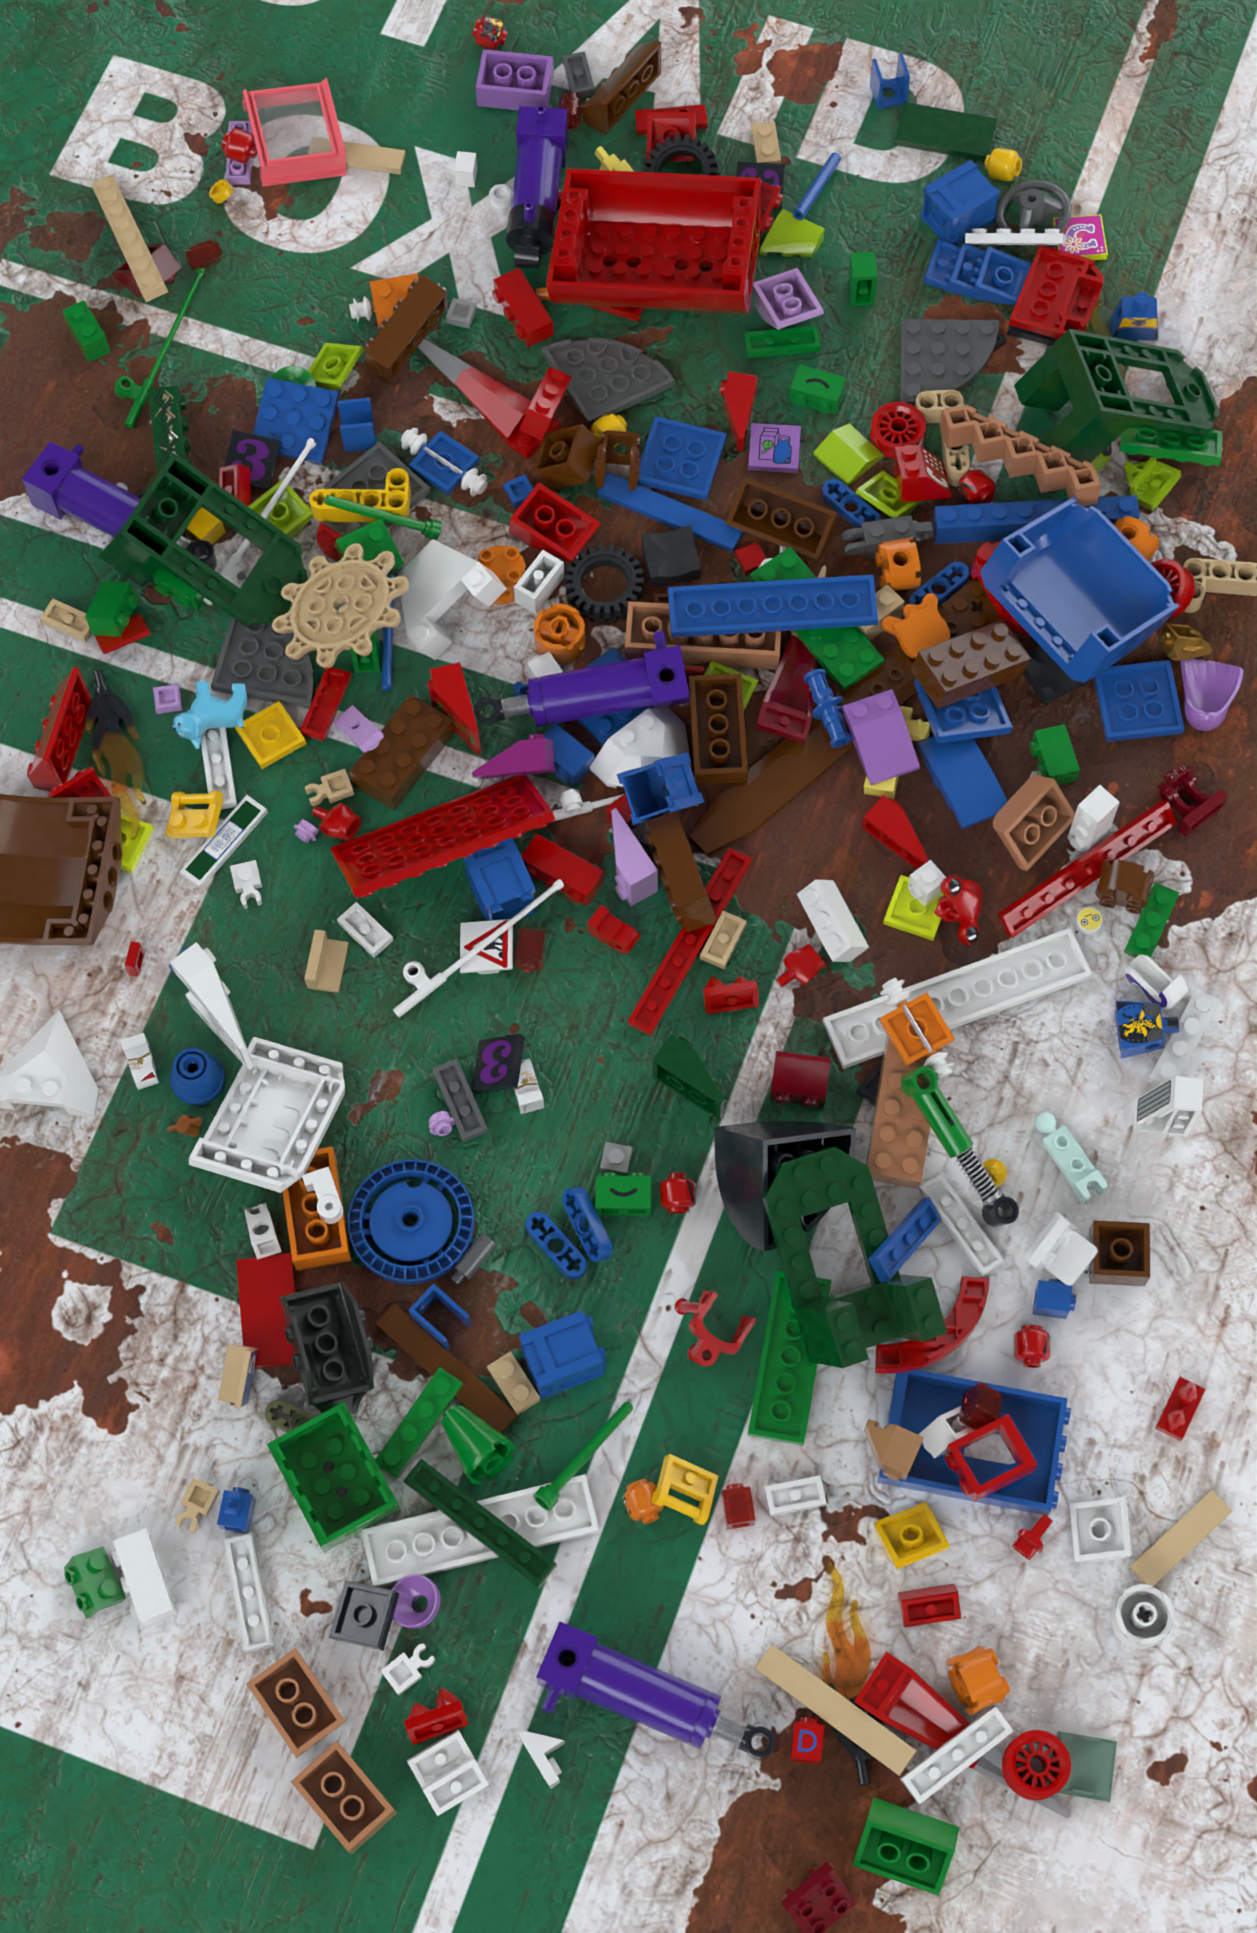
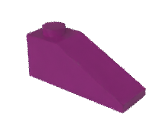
[472,734,555,780]

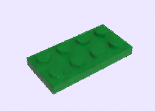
[1119,423,1222,466]

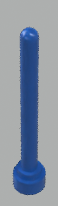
[382,575,395,691]

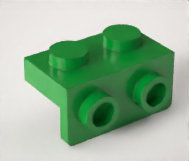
[64,1546,126,1619]

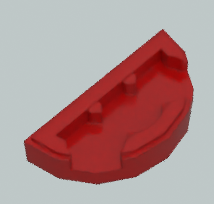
[316,522,342,562]

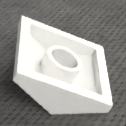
[1069,1497,1132,1562]

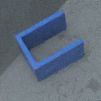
[870,53,910,109]
[338,398,376,452]
[408,1284,471,1350]

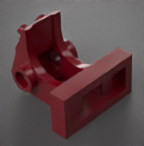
[1157,765,1228,837]

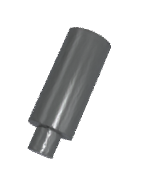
[450,1233,497,1286]

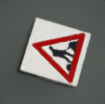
[460,919,513,974]

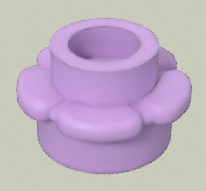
[294,819,319,843]
[429,1111,455,1136]

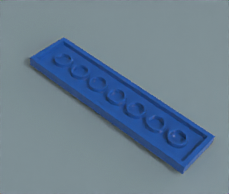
[668,575,878,638]

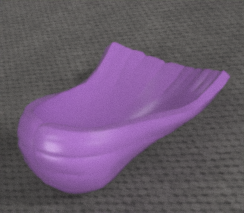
[1180,659,1244,731]

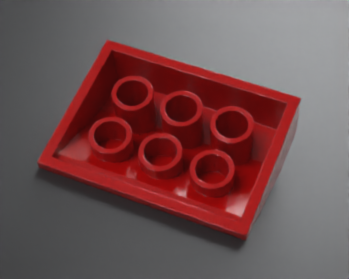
[27,667,92,792]

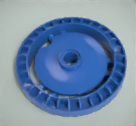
[348,1159,475,1285]

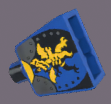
[1115,1001,1179,1058]

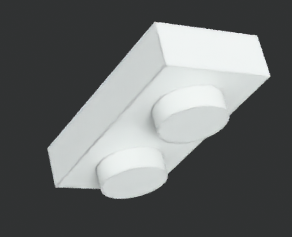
[337,902,393,958]
[764,1475,827,1517]

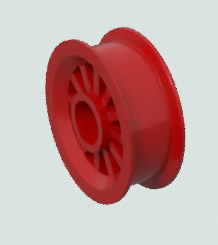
[870,402,926,459]
[1151,559,1196,619]
[1002,1730,1071,1801]

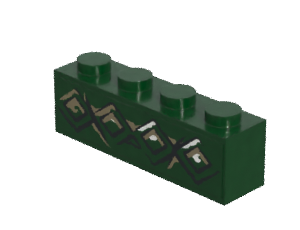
[148,386,193,471]

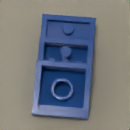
[922,239,1032,305]
[916,736,1008,830]

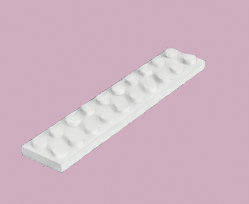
[823,928,1092,1069]

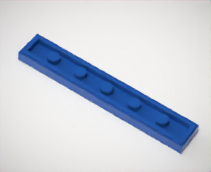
[597,472,744,553]

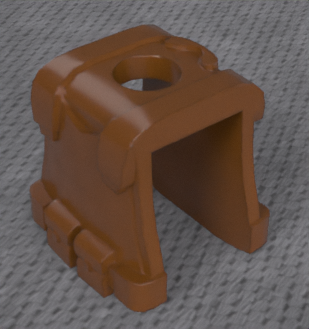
[594,431,640,491]

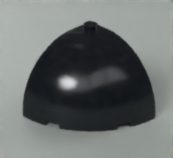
[714,1121,856,1251]

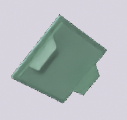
[1052,1731,1117,1802]

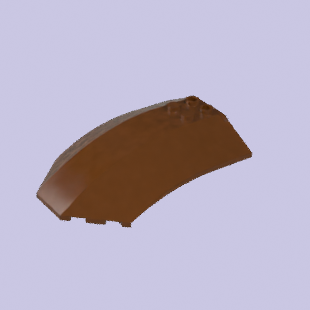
[0,794,123,945]

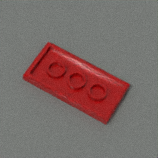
[236,1253,296,1369]

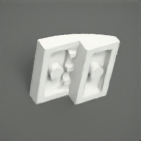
[407,1729,489,1816]

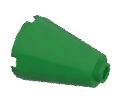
[441,1405,516,1485]

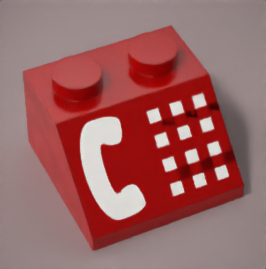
[894,445,951,503]

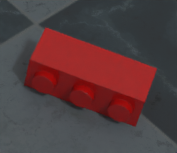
[492,268,554,347]
[519,367,571,441]
[521,833,604,906]

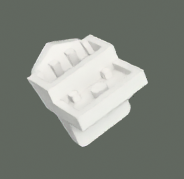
[1023,1212,1098,1286]

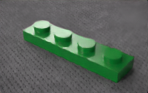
[375,1367,464,1479]

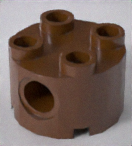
[1095,859,1155,914]

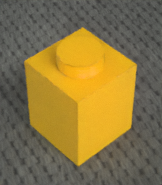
[185,508,225,545]

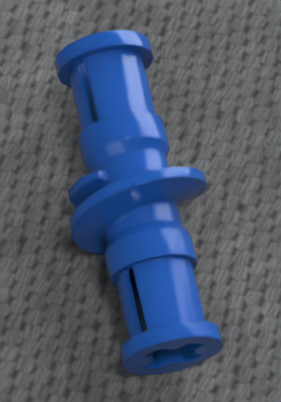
[803,669,853,748]

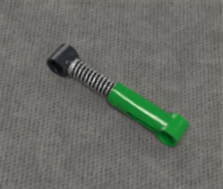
[901,1067,1019,1227]

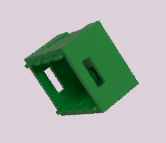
[267,1402,401,1553]

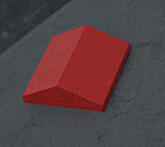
[646,112,697,162]

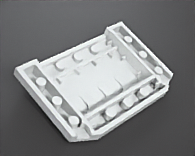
[189,1037,345,1193]

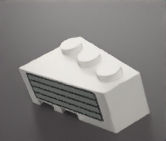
[1133,1074,1204,1137]

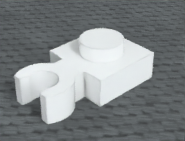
[230,860,262,909]
[381,1644,435,1695]

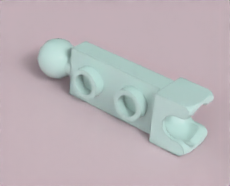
[1034,1112,1108,1204]

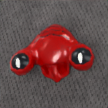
[934,875,983,946]

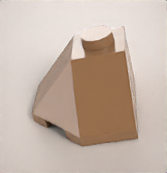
[864,1419,924,1481]

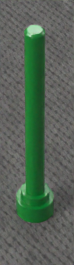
[324,495,442,540]
[533,1402,633,1511]

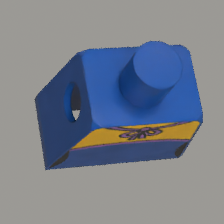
[1110,292,1158,340]

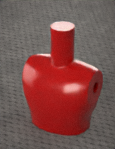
[312,803,361,840]
[776,944,825,988]

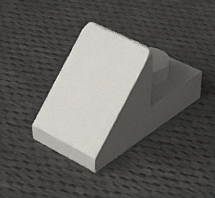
[519,1731,565,1789]

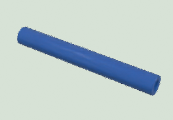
[793,152,841,220]

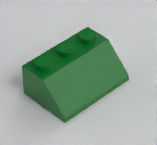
[852,1797,960,1896]

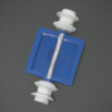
[401,428,488,496]

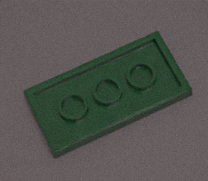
[895,102,997,161]

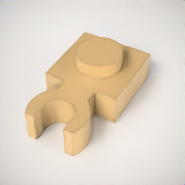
[305,769,354,806]
[175,1478,220,1534]

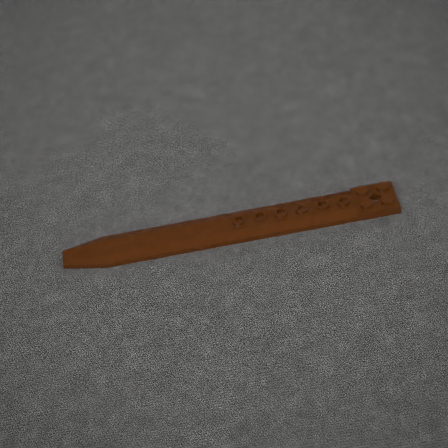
[689,579,1000,856]

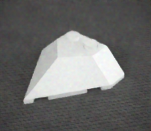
[590,707,698,806]
[0,1010,100,1117]

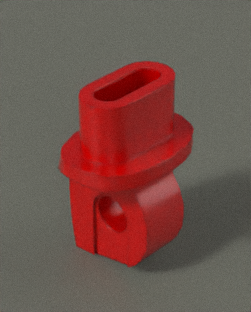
[1012,1514,1053,1560]

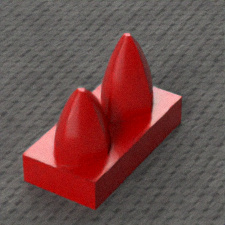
[703,976,759,1015]
[1155,1377,1206,1441]
[404,1688,469,1745]

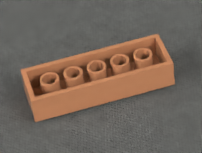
[625,601,781,670]
[866,1036,943,1189]

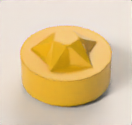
[209,179,233,204]
[983,1159,1007,1187]

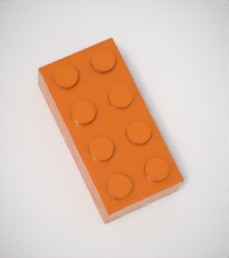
[283,1147,351,1270]

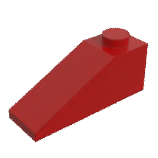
[720,371,758,452]
[862,795,929,869]

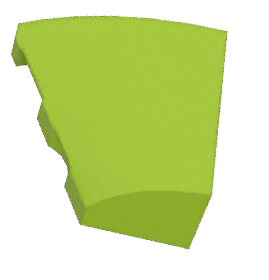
[759,209,825,258]

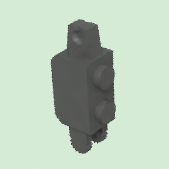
[841,515,933,559]

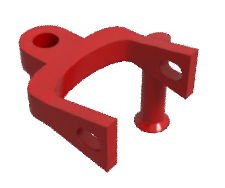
[675,1291,757,1366]

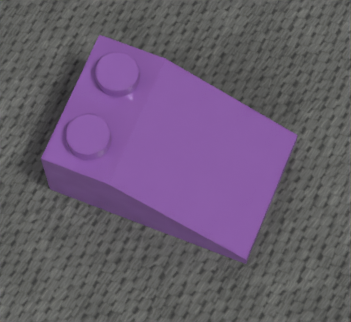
[843,689,920,785]

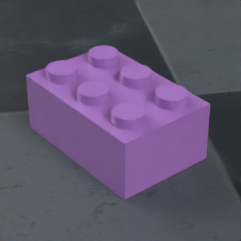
[476,49,554,110]

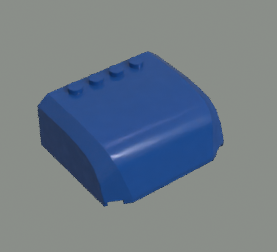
[981,497,1179,683]

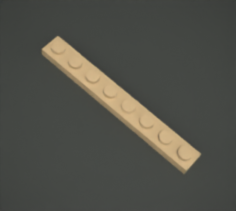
[91,174,168,302]

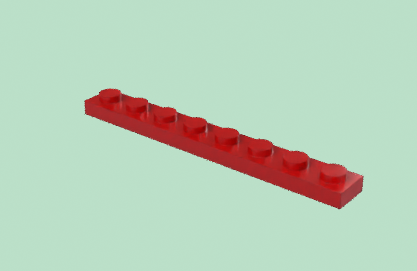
[998,800,1177,938]
[627,847,752,1036]

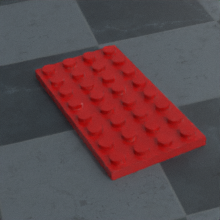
[330,775,555,899]

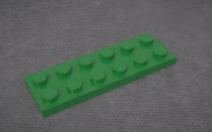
[749,547,885,692]
[747,1270,832,1446]

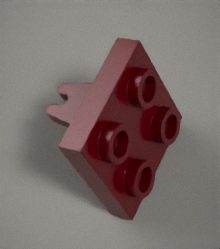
[781,1862,856,1933]

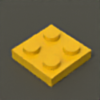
[235,701,306,769]

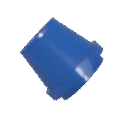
[170,1048,225,1105]

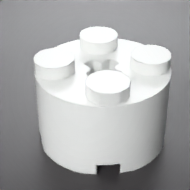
[1111,1584,1175,1649]

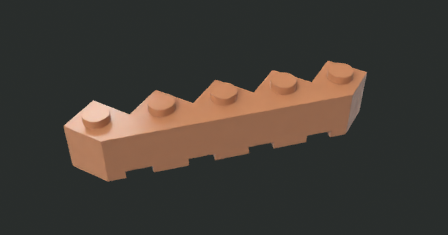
[940,405,1101,506]

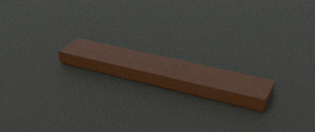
[375,1303,518,1433]

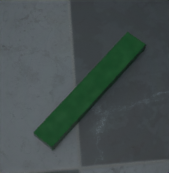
[403,1459,557,1588]

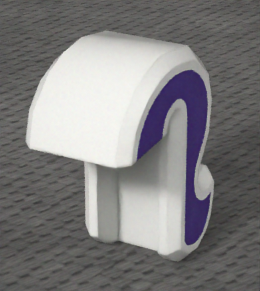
[1124,954,1188,1010]

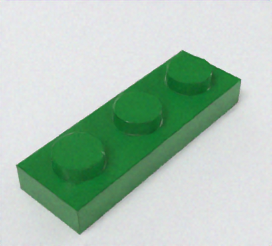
[744,326,820,358]
[1124,882,1180,958]

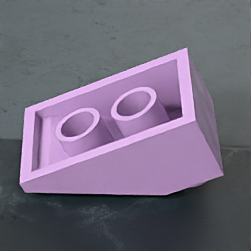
[753,268,824,330]
[611,808,658,906]

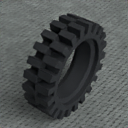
[643,135,720,176]
[565,544,644,624]

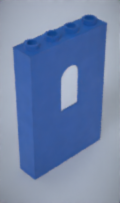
[877,1369,1071,1516]

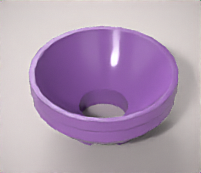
[392,1574,441,1629]

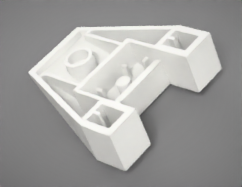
[397,539,507,660]
[170,942,253,1070]

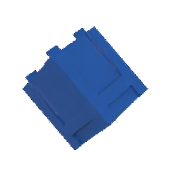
[920,160,1000,246]
[617,752,704,825]
[463,838,537,921]
[519,1310,607,1400]

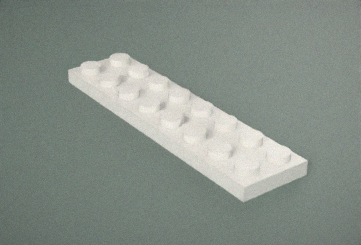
[361,1474,599,1587]

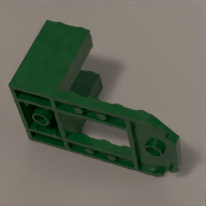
[1014,329,1220,463]
[98,453,308,626]
[762,1147,948,1368]

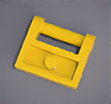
[165,790,223,838]
[651,1454,718,1525]

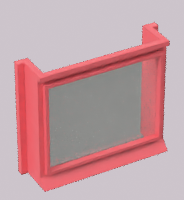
[242,78,347,187]

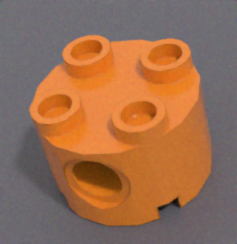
[1113,516,1160,562]
[875,537,921,591]
[477,545,526,605]
[533,604,585,664]
[946,1645,1010,1715]

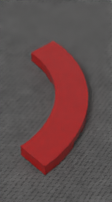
[875,1276,989,1374]

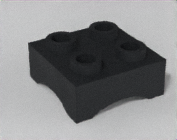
[641,526,701,588]
[1023,647,1088,705]

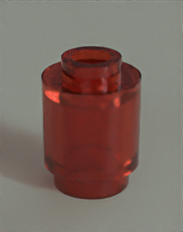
[558,92,582,130]
[185,238,223,270]

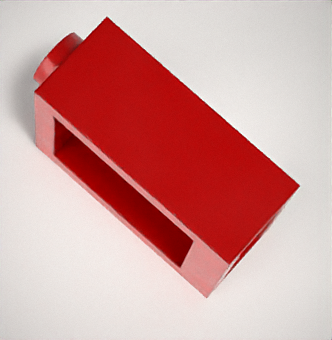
[944,1414,1037,1502]

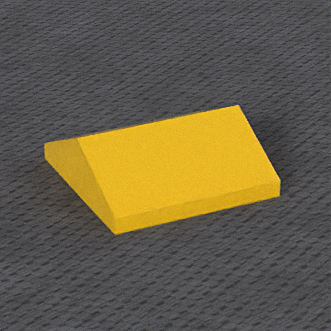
[873,1501,950,1570]

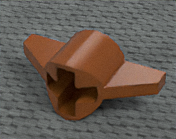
[167,1115,203,1137]

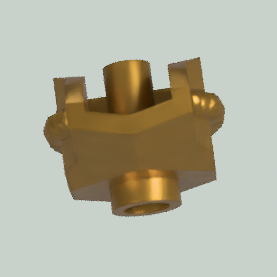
[1160,623,1212,661]

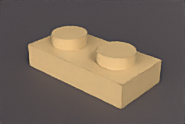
[751,121,781,164]
[40,599,92,643]
[700,911,747,969]
[487,1351,541,1415]

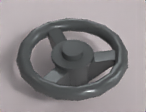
[995,180,1072,233]

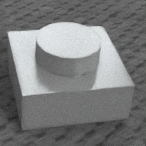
[446,298,477,329]
[600,1142,632,1176]

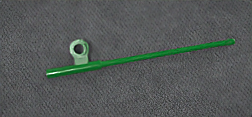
[114,267,205,429]

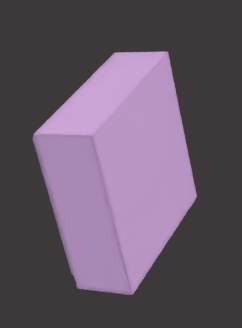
[153,684,182,714]

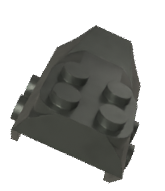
[279,1281,374,1413]

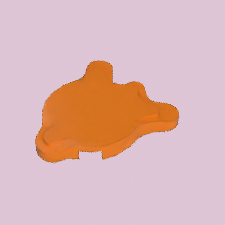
[881,593,950,659]

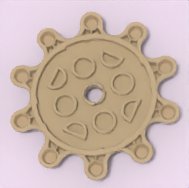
[272,543,409,668]

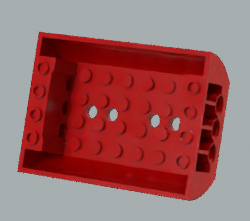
[546,168,761,314]

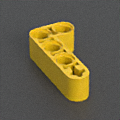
[309,468,411,522]

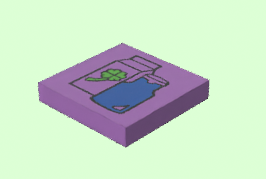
[748,423,801,473]

